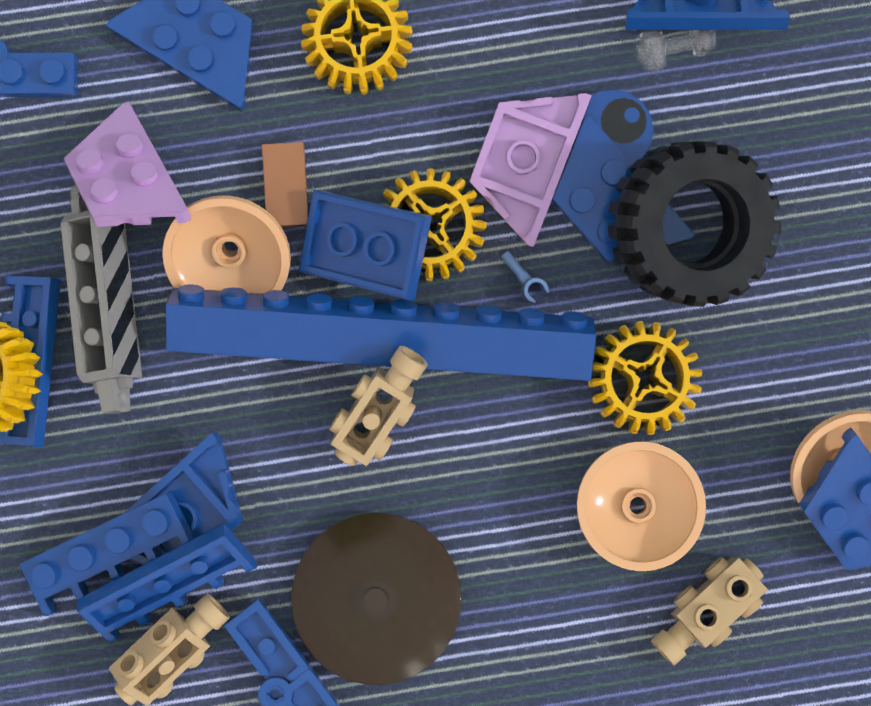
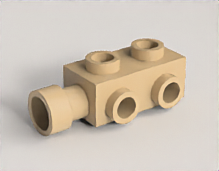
[329,346,428,467]
[651,557,768,666]
[109,593,230,706]

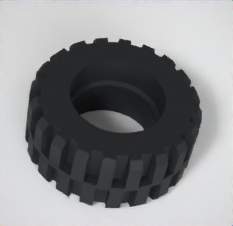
[608,141,781,307]

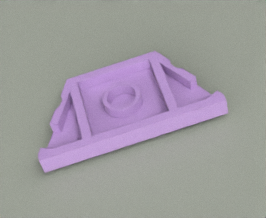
[469,93,592,247]
[64,101,191,227]

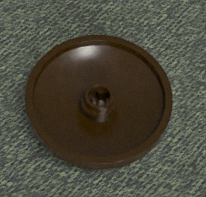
[291,513,461,685]

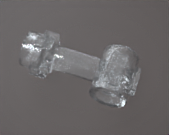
[636,30,716,71]

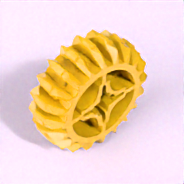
[301,0,413,95]
[383,168,486,282]
[587,321,702,435]
[0,322,43,432]

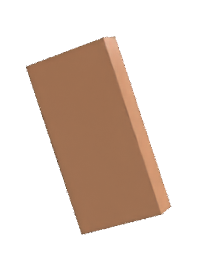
[262,142,309,228]

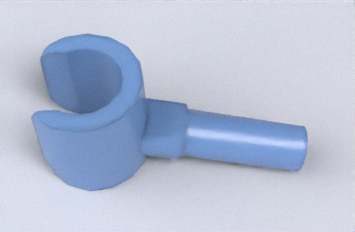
[501,251,549,303]

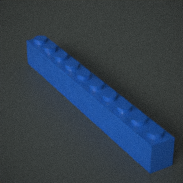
[166,284,596,381]

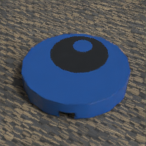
[572,89,654,164]

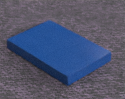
[298,189,432,300]

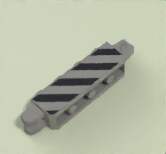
[61,185,142,414]

